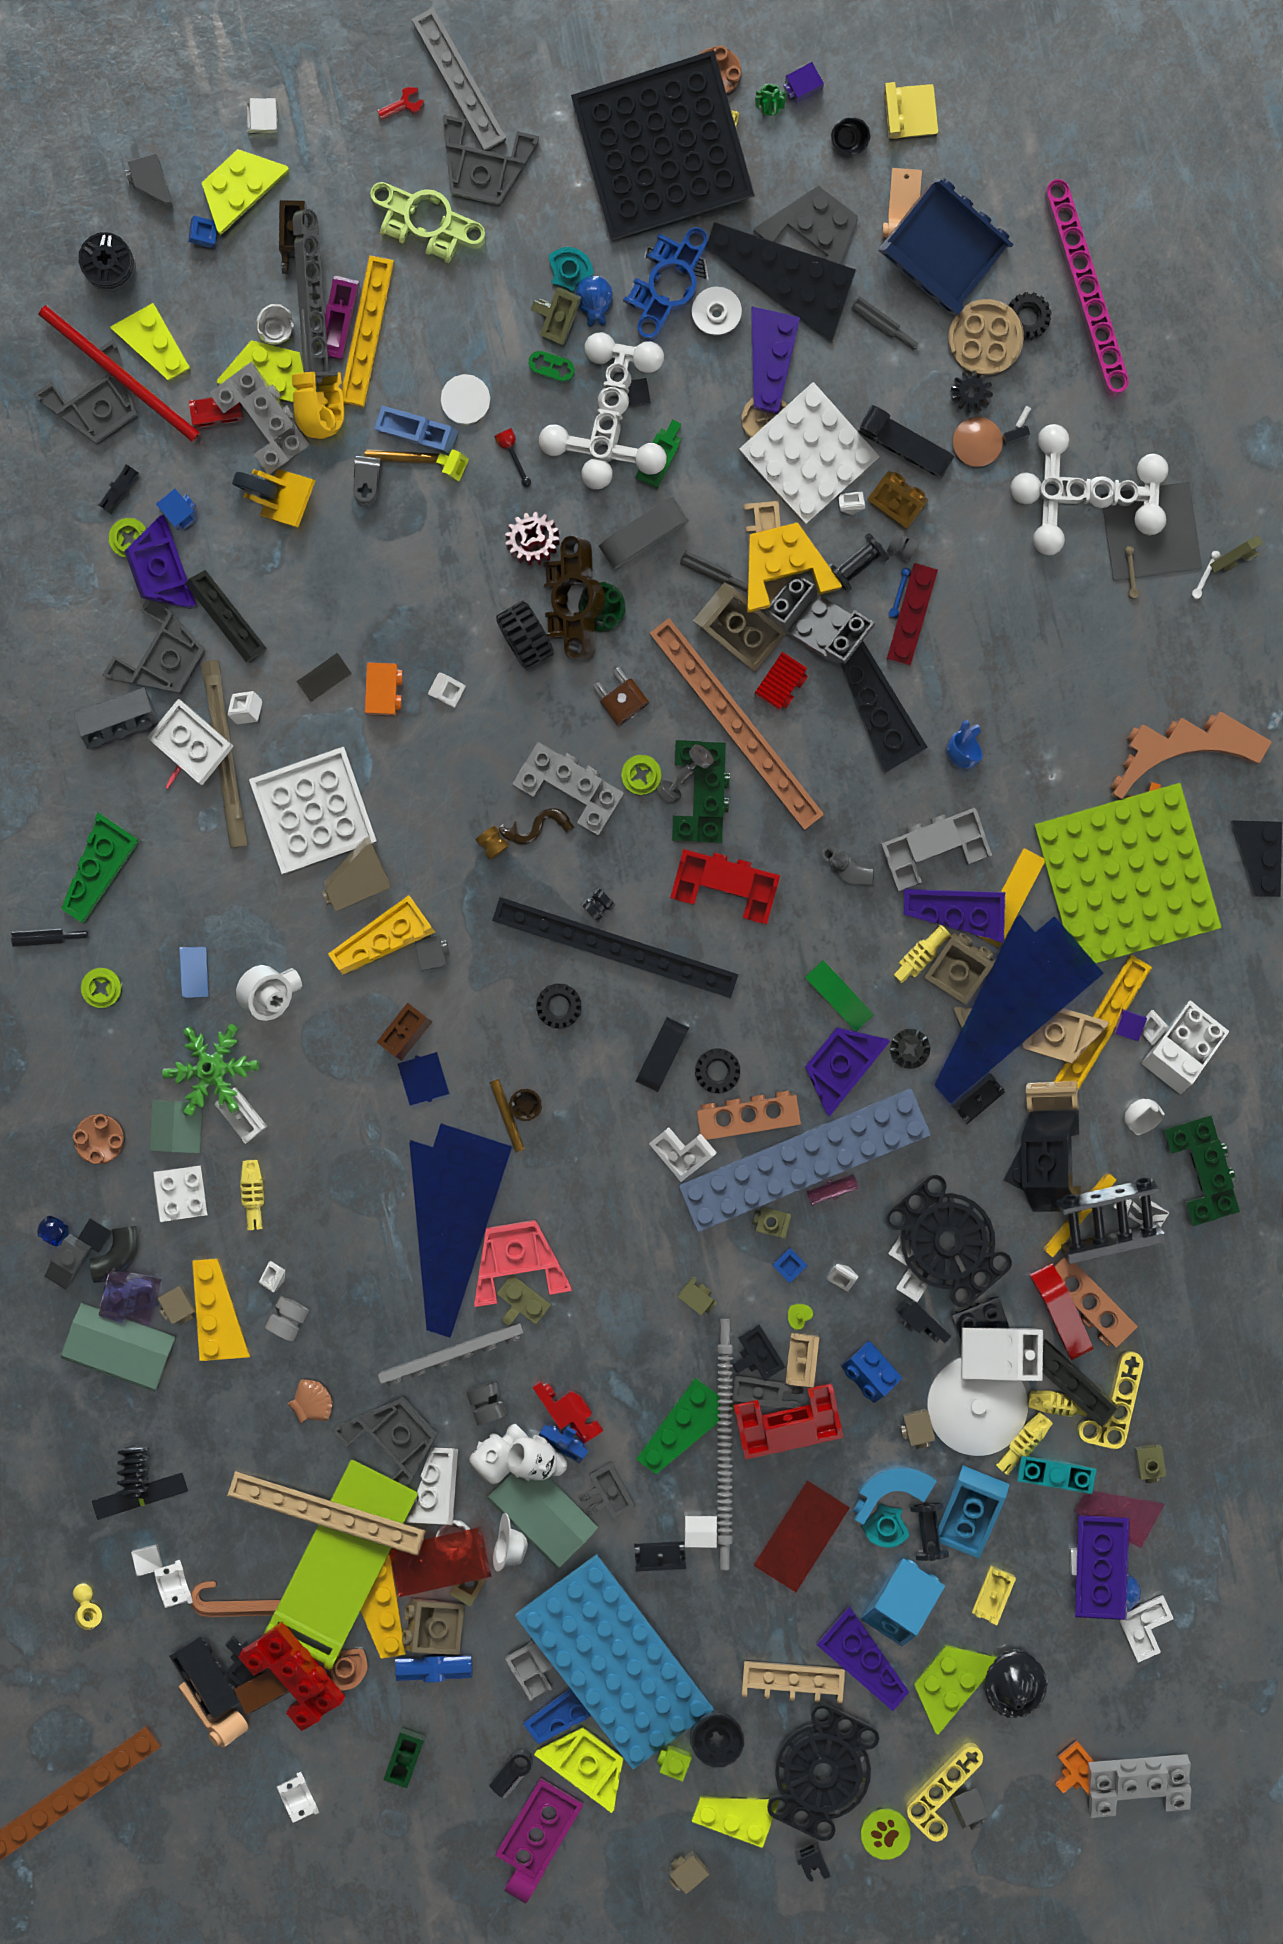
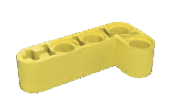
[1077,1351,1143,1449]
[906,1743,983,1842]

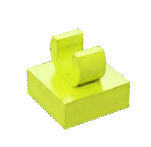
[436,449,469,482]

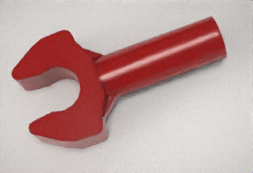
[377,87,424,120]

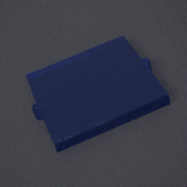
[398,1052,450,1106]

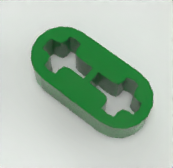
[528,351,575,383]

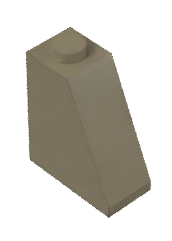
[322,837,391,911]

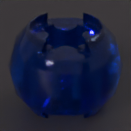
[37,1216,69,1247]

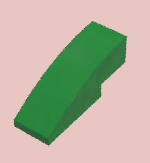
[805,960,874,1032]

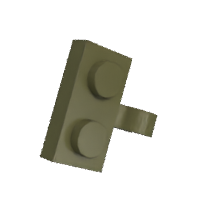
[531,287,582,345]
[1210,535,1263,573]
[496,1274,551,1326]

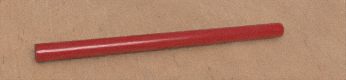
[38,305,200,442]

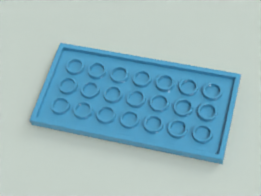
[515,1554,714,1769]

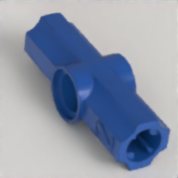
[395,1654,472,1682]

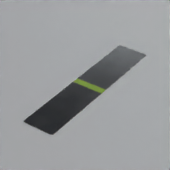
[92,1473,188,1520]

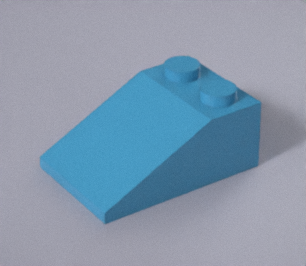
[938,1465,1010,1559]

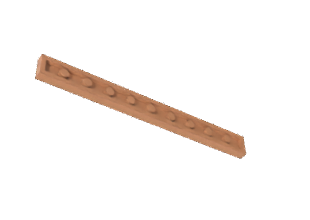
[649,618,824,830]

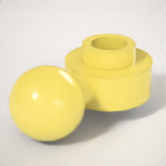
[73,1584,102,1630]

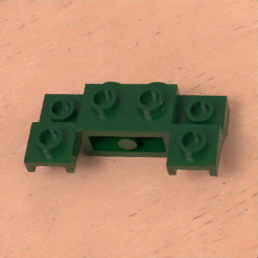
[672,740,730,844]
[1164,1115,1240,1226]

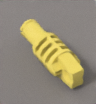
[894,924,952,983]
[240,1160,264,1230]
[1028,1390,1090,1417]
[996,1412,1053,1476]

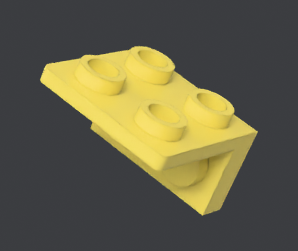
[884,82,938,139]

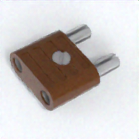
[593,667,650,726]

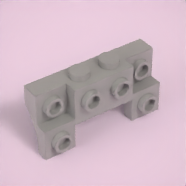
[209,361,311,474]
[512,742,624,836]
[881,808,992,891]
[505,1637,554,1701]
[1087,1754,1191,1818]

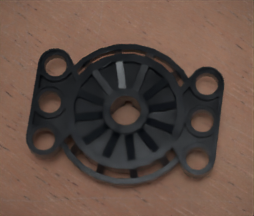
[885,1175,1012,1307]
[767,1703,879,1841]

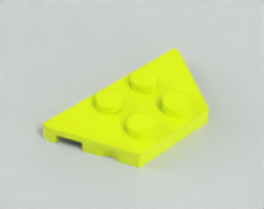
[202,149,289,236]
[217,340,304,403]
[534,1727,623,1813]

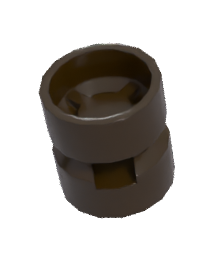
[509,1089,542,1121]

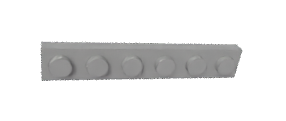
[412,7,506,151]
[378,1322,524,1386]

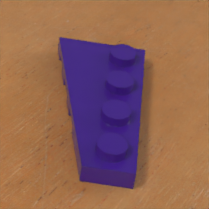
[751,306,800,414]
[904,889,1006,943]
[816,1606,909,1711]

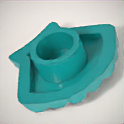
[549,247,594,292]
[862,1504,909,1548]

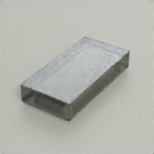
[296,653,352,702]

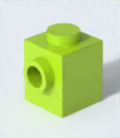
[656,1744,692,1782]

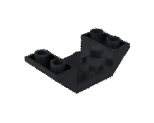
[1021,1110,1081,1212]

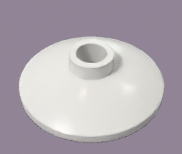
[692,287,742,335]

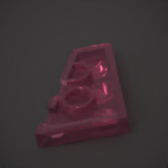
[1074,1490,1165,1548]

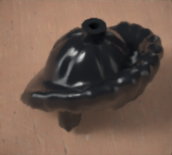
[984,1649,1048,1718]

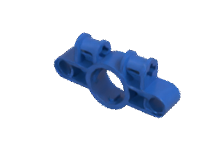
[623,227,708,342]

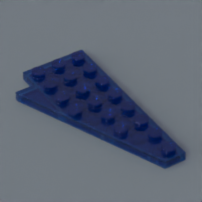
[934,915,1104,1104]
[409,1123,513,1338]

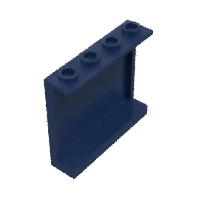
[878,179,1014,315]

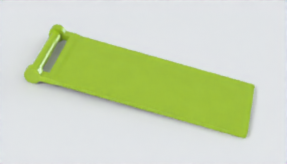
[263,1460,418,1670]

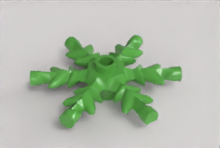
[162,1023,259,1116]

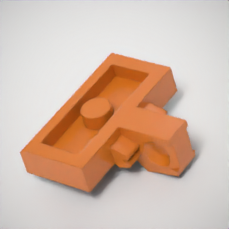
[1055,1740,1094,1796]

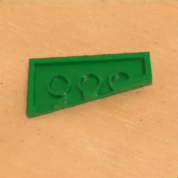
[61,812,140,924]
[636,1378,734,1474]

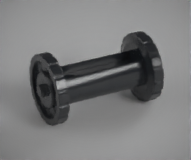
[828,533,889,592]
[910,1502,949,1561]

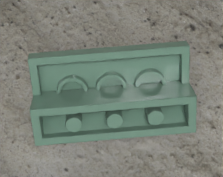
[60,1303,176,1392]
[487,1473,599,1569]

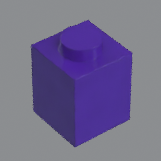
[783,62,824,103]

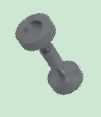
[657,744,714,803]

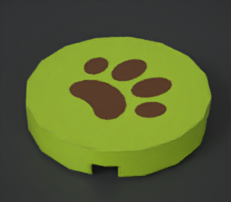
[861,1808,911,1860]

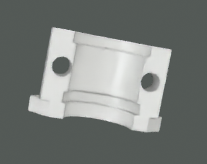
[154,1560,193,1609]
[276,1772,319,1823]

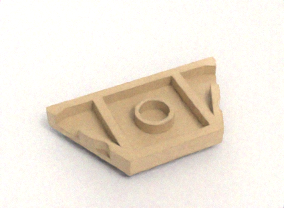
[1015,994,1109,1064]

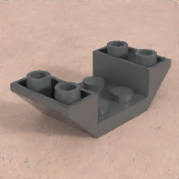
[765,574,875,663]

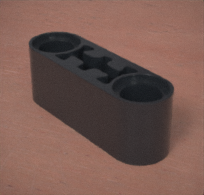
[635,1016,690,1092]

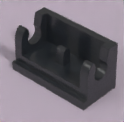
[951,1073,1005,1124]
[634,1541,686,1572]
[795,1842,831,1882]

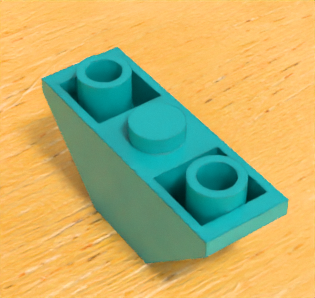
[1017,1456,1096,1494]

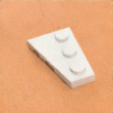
[405,1447,458,1525]

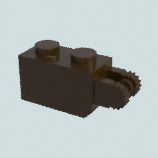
[279,200,307,274]

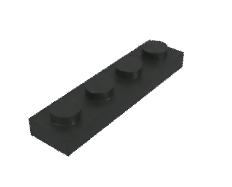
[185,570,267,662]
[1042,1340,1120,1427]

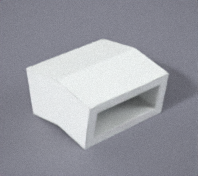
[246,98,278,133]
[685,1516,717,1548]

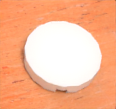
[440,374,491,425]

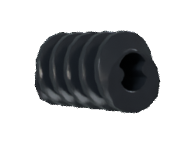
[116,1447,149,1499]

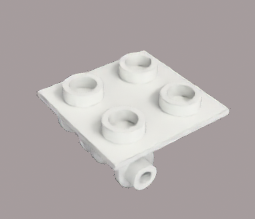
[153,1165,207,1222]

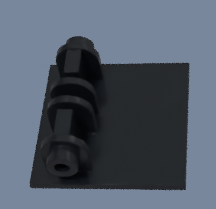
[951,1296,1010,1342]

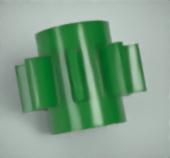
[755,84,785,116]

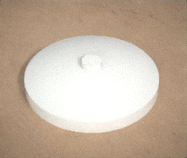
[927,1357,1028,1456]

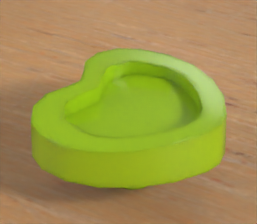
[787,1304,813,1330]

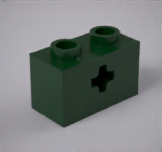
[383,1728,425,1788]

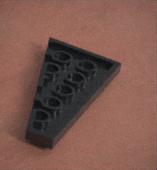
[706,222,857,341]

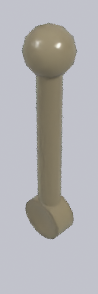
[1124,546,1139,598]

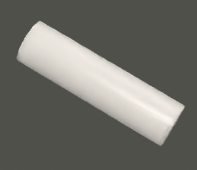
[1016,406,1031,428]

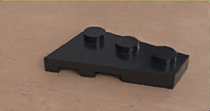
[1231,820,1282,897]

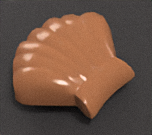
[287,1379,333,1424]
[323,1649,368,1691]

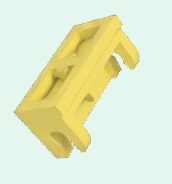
[972,1566,1016,1625]

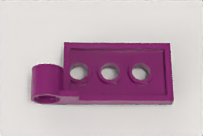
[495,1777,584,1904]

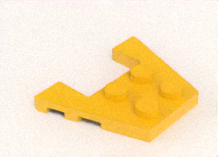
[747,522,842,613]

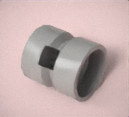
[264,1296,309,1342]

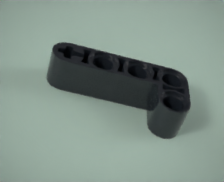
[857,405,954,479]

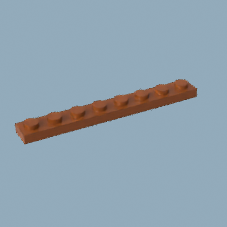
[0,1726,161,1861]

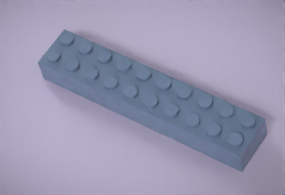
[679,1088,931,1232]

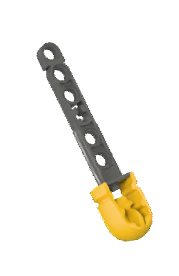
[292,209,344,439]

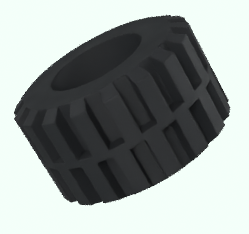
[496,600,554,670]

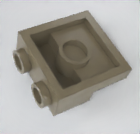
[924,933,996,1005]
[402,1599,465,1655]

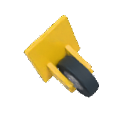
[232,469,315,528]

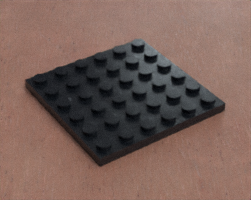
[571,50,755,240]

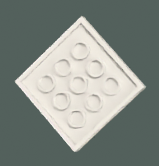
[738,382,880,524]
[249,747,377,875]

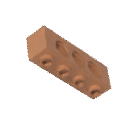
[697,1090,801,1140]
[1053,1256,1138,1348]

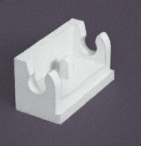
[215,1087,267,1144]

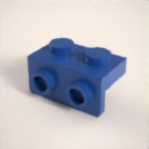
[841,1341,902,1403]

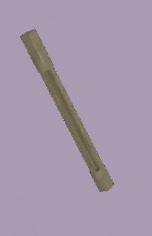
[201,660,247,848]

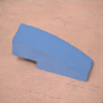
[374,405,458,454]

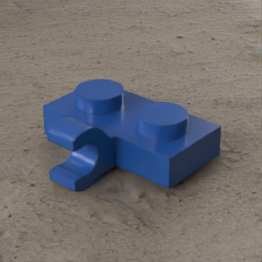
[538,1425,588,1464]

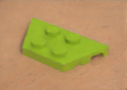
[914,1645,997,1735]

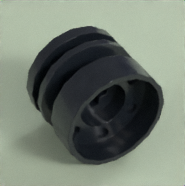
[78,232,136,292]
[690,1711,744,1768]

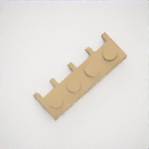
[743,501,786,603]
[742,1661,845,1705]

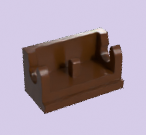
[377,1002,433,1061]
[234,1670,290,1714]

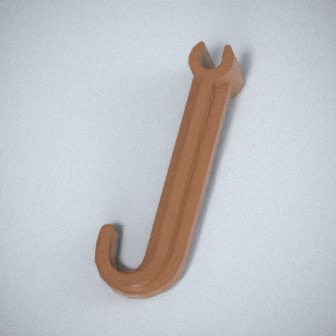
[191,1581,281,1617]

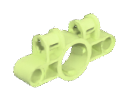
[370,182,486,264]

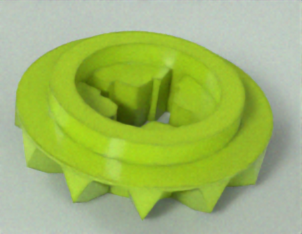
[109,518,146,558]
[621,755,661,795]
[81,968,121,1008]

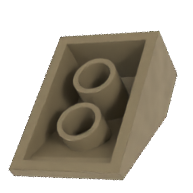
[693,582,787,672]

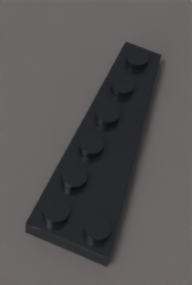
[840,641,928,773]

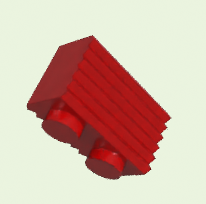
[754,652,808,711]

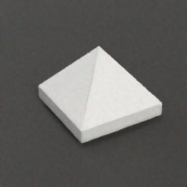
[838,492,865,515]
[1142,1010,1169,1045]
[259,1261,285,1292]
[827,1264,859,1292]

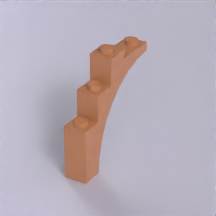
[1110,711,1272,800]

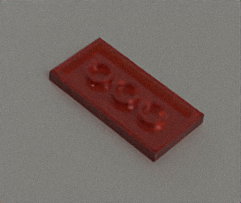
[753,1480,850,1593]
[389,1527,492,1597]

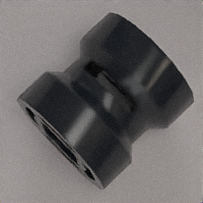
[581,887,615,922]

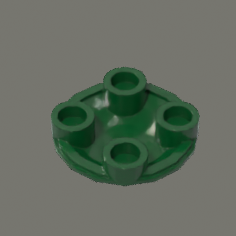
[578,582,626,632]

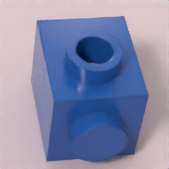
[156,488,197,530]

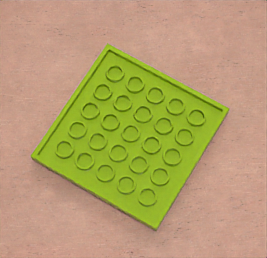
[1035,783,1222,969]

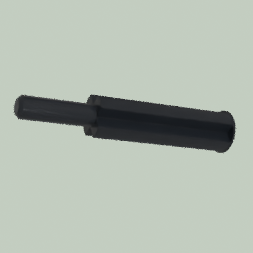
[11,928,88,947]

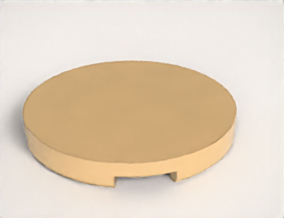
[948,299,1024,375]

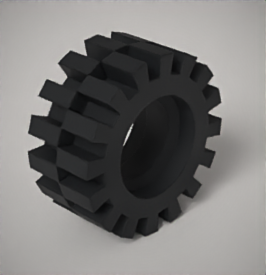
[1009,292,1052,340]
[536,983,582,1029]
[695,1048,740,1094]

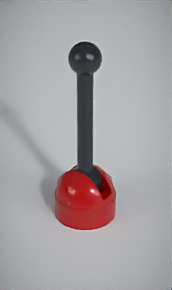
[494,428,531,487]

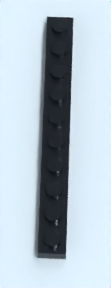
[492,897,739,998]

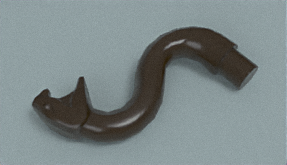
[498,808,575,845]

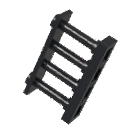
[1056,1178,1166,1264]

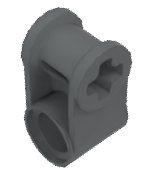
[353,456,381,506]

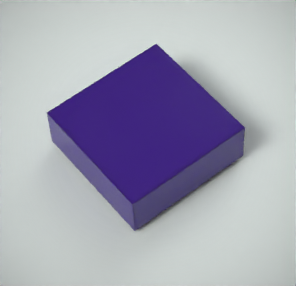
[1114,1009,1147,1041]

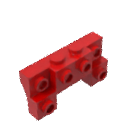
[670,849,781,925]
[733,1383,843,1460]
[238,1622,345,1732]

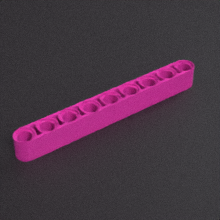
[1045,179,1129,396]

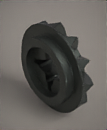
[890,1029,931,1069]

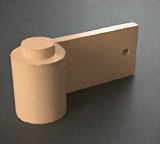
[882,168,922,238]
[178,1682,248,1748]

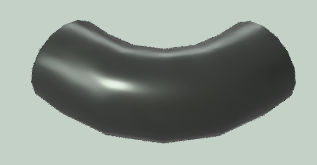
[90,1226,138,1283]

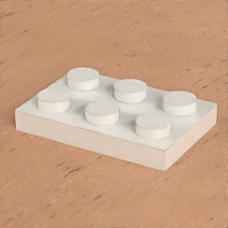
[147,699,234,785]

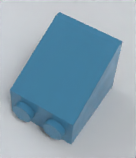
[861,1558,945,1647]

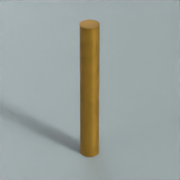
[365,450,440,463]
[489,1079,525,1153]

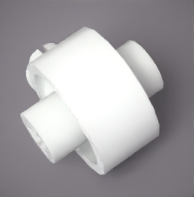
[236,965,302,1021]

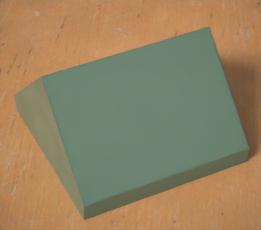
[150,1100,203,1153]

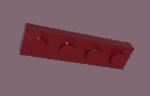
[886,563,938,666]

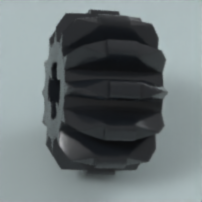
[950,370,993,414]

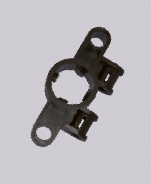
[543,536,605,660]

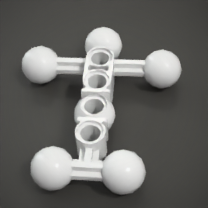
[538,332,667,489]
[1010,424,1169,555]

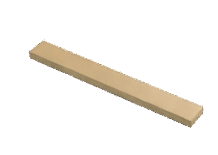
[227,1471,426,1555]

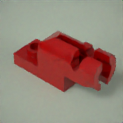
[532,1380,603,1444]

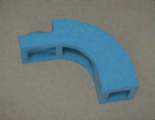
[853,1466,937,1525]

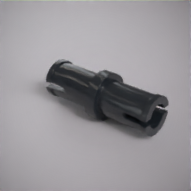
[98,464,139,514]

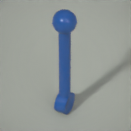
[889,568,911,619]

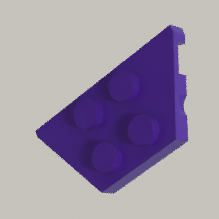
[124,514,196,608]
[805,1028,890,1116]

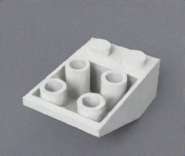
[1141,1001,1229,1095]
[961,1328,1043,1381]

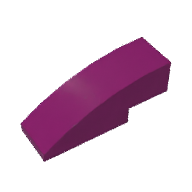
[325,276,360,359]

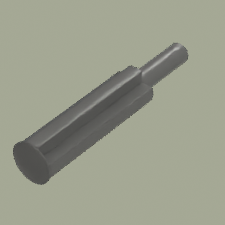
[851,296,918,349]
[680,550,747,591]

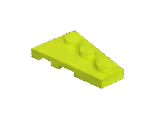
[110,303,191,381]
[691,1796,780,1848]

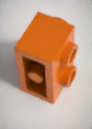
[365,662,403,716]

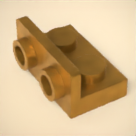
[867,471,929,529]

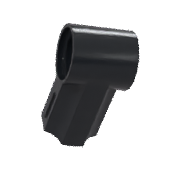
[489,1749,533,1799]

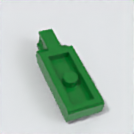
[635,419,681,489]

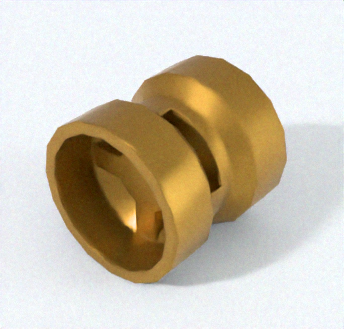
[475,825,509,860]

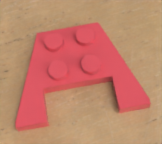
[474,1220,572,1307]

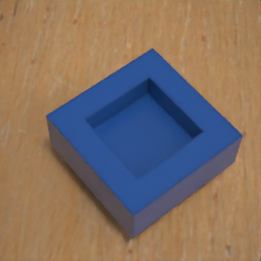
[188,216,217,248]
[772,1248,808,1283]

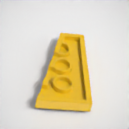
[328,895,435,975]
[192,1258,251,1361]
[360,1554,406,1659]

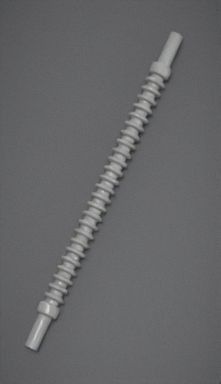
[717,1319,733,1570]

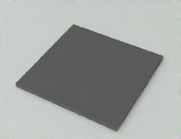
[1101,481,1202,581]

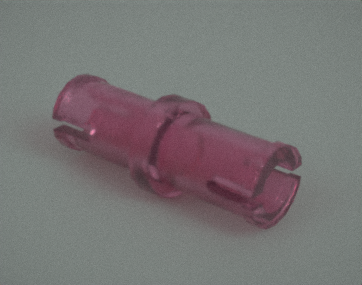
[806,1174,859,1206]

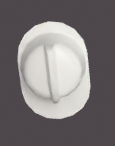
[493,1513,528,1572]

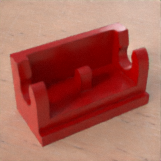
[189,397,244,428]

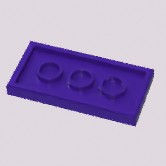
[1075,1515,1130,1620]

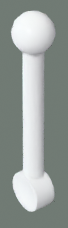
[1192,551,1221,599]

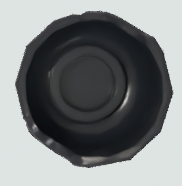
[831,117,871,156]

